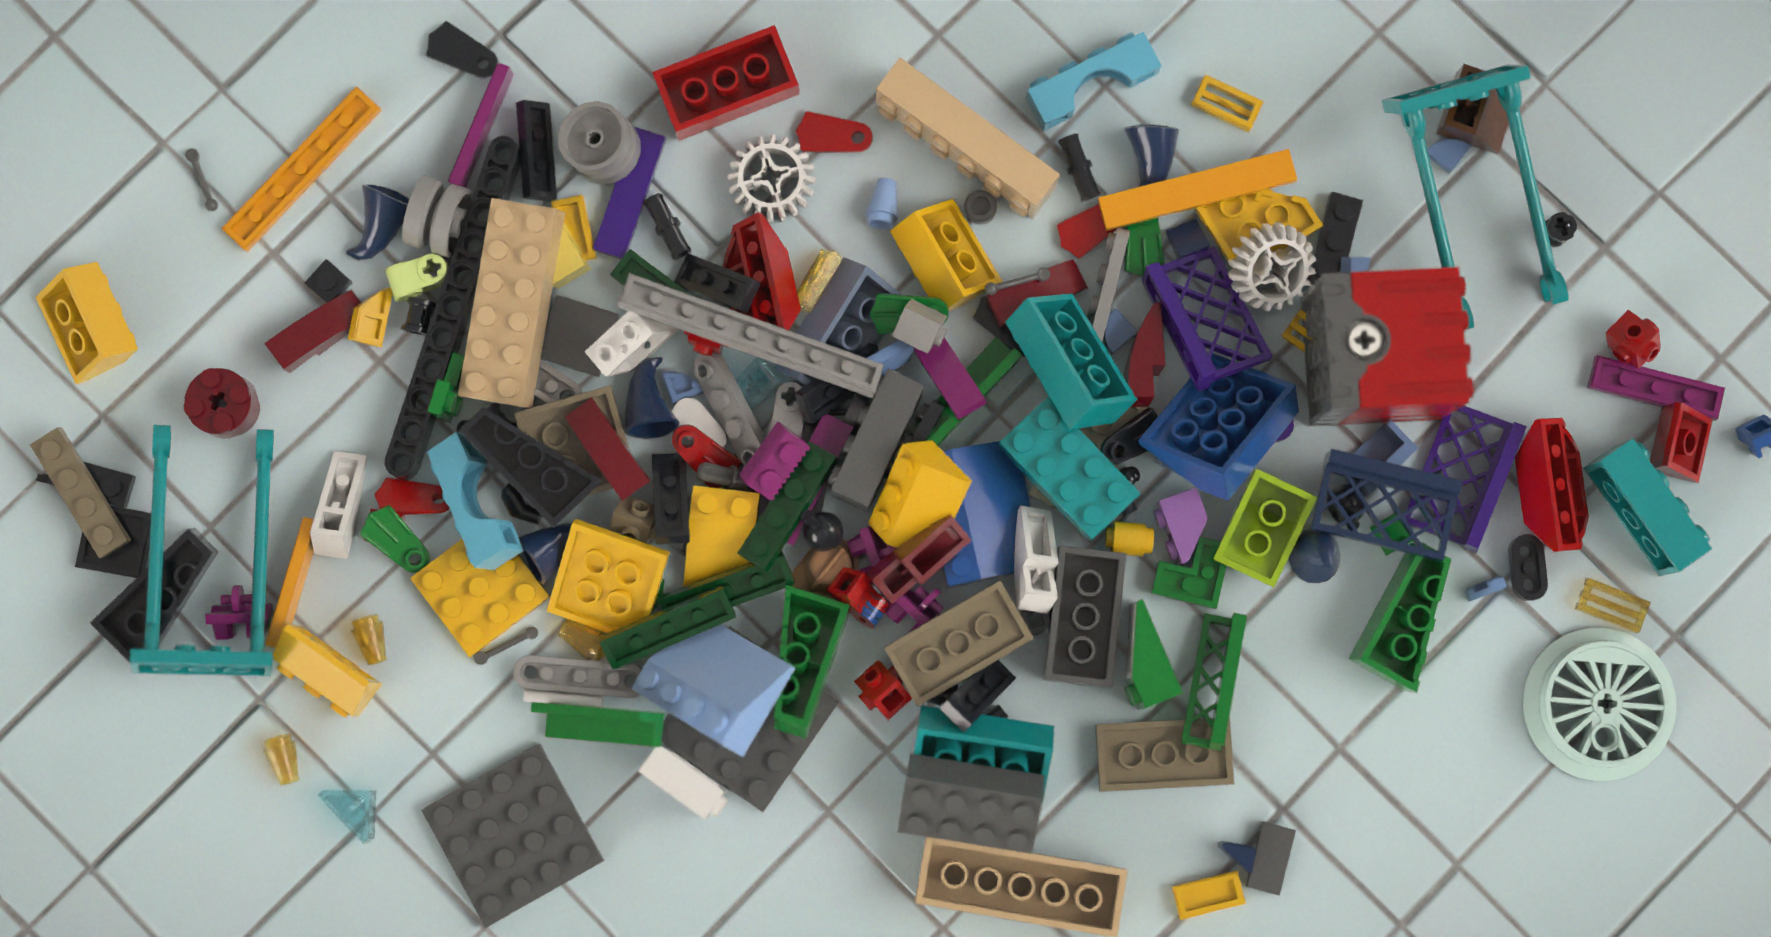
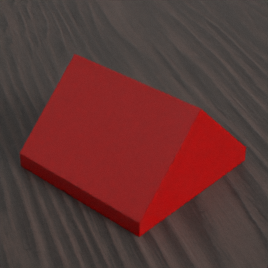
[1650,402,1713,483]

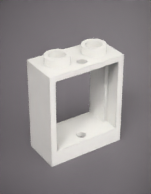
[585,311,679,377]
[638,744,729,819]

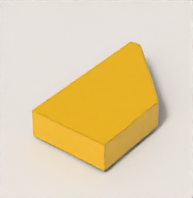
[347,287,393,347]

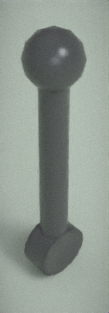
[185,148,218,211]
[985,267,1050,295]
[474,626,538,665]

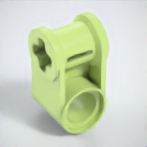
[385,253,450,302]

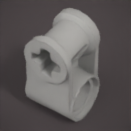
[768,382,804,437]

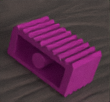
[739,421,810,500]

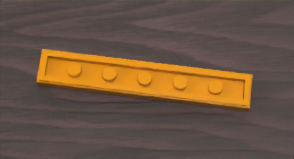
[221,86,382,252]
[1098,149,1298,231]

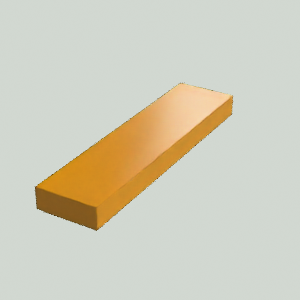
[265,517,314,648]

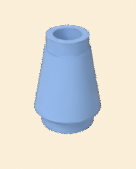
[866,178,898,229]

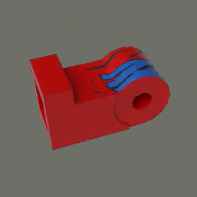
[827,567,889,629]

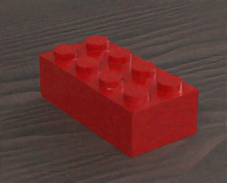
[652,25,800,141]

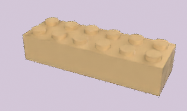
[876,58,1060,219]
[458,198,565,408]
[915,837,1128,937]

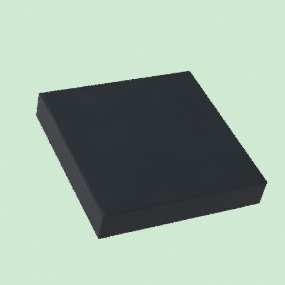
[75,506,151,578]

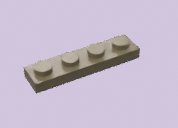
[30,427,131,558]

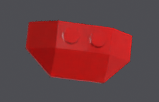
[722,212,801,330]
[1515,418,1589,552]

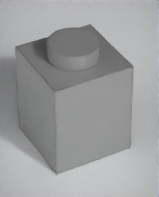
[892,299,948,354]

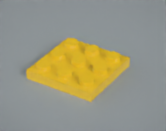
[410,518,551,658]
[547,519,670,633]

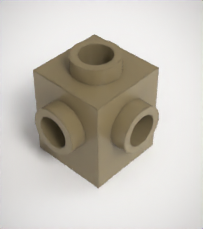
[609,496,656,544]

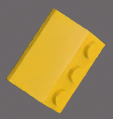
[890,198,1003,312]
[35,262,138,384]
[868,440,972,548]
[272,623,382,718]

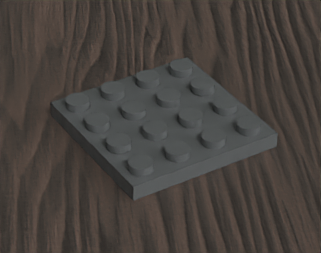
[662,626,839,812]
[421,744,605,928]

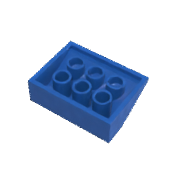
[1139,353,1299,501]
[943,441,1031,589]

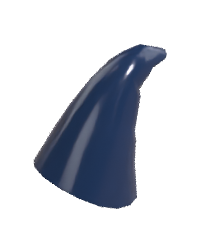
[1124,124,1179,187]
[346,184,409,260]
[624,357,680,439]
[518,523,597,584]
[1288,528,1341,583]

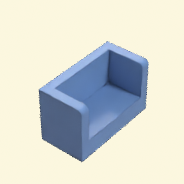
[1353,420,1418,497]

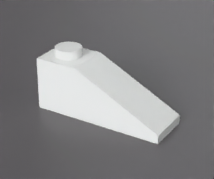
[310,451,367,559]

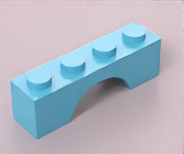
[1026,32,1162,132]
[427,432,524,570]

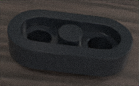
[1508,534,1548,601]

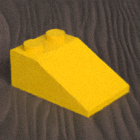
[683,485,761,586]

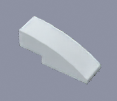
[1014,506,1059,613]

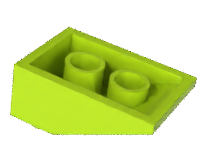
[1213,468,1318,588]

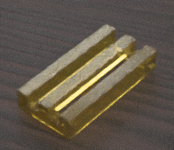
[797,249,843,313]
[1574,578,1651,634]

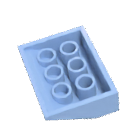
[631,624,795,756]

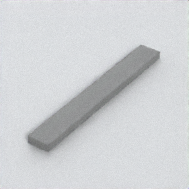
[617,273,884,398]

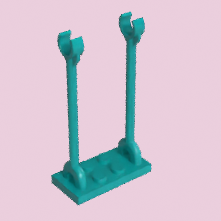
[1382,64,1569,329]
[130,425,274,676]

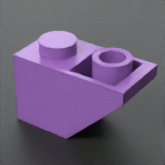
[1153,487,1208,565]

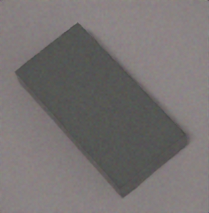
[1246,821,1296,896]

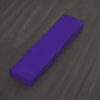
[593,127,666,259]

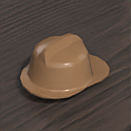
[792,539,860,600]

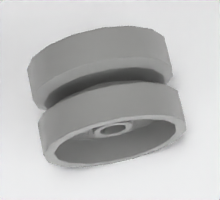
[558,101,641,184]
[402,175,471,258]

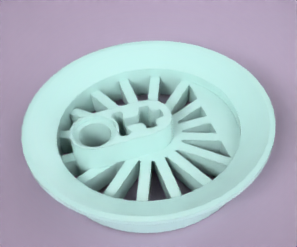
[1523,628,1676,781]

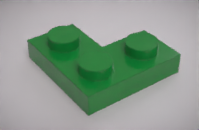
[428,353,465,423]
[1151,537,1227,609]

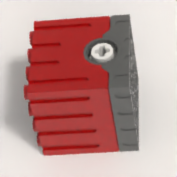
[1300,267,1474,427]

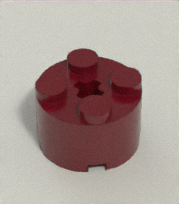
[183,368,260,439]

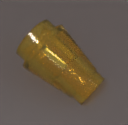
[351,614,387,665]
[558,619,605,661]
[263,733,299,785]

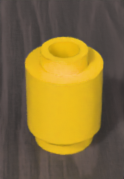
[1105,521,1154,557]

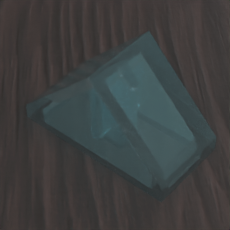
[735,357,782,411]
[318,790,376,844]

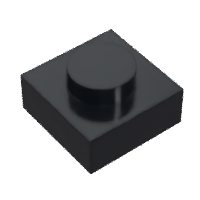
[304,259,353,303]

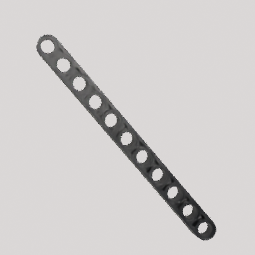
[384,136,520,480]

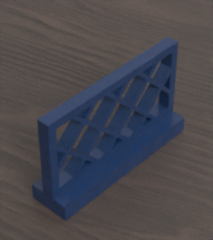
[1311,449,1463,561]

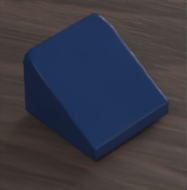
[1165,219,1210,259]
[1218,841,1256,873]

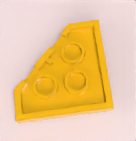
[1194,189,1323,269]

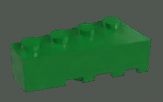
[1348,543,1452,693]
[774,585,849,739]

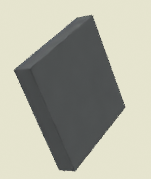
[541,295,620,378]

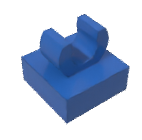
[1735,415,1771,459]

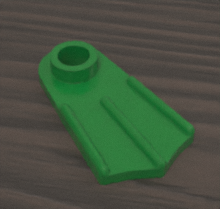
[1124,218,1165,278]
[869,293,949,334]
[359,505,430,573]

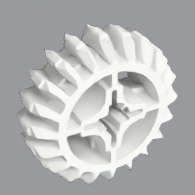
[727,134,816,223]
[1227,222,1317,311]

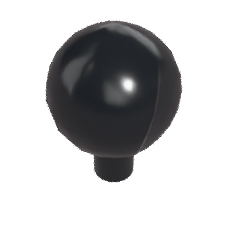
[1327,484,1366,530]
[800,510,844,552]

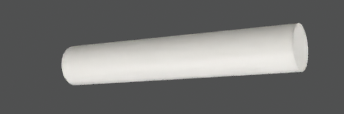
[523,689,603,708]

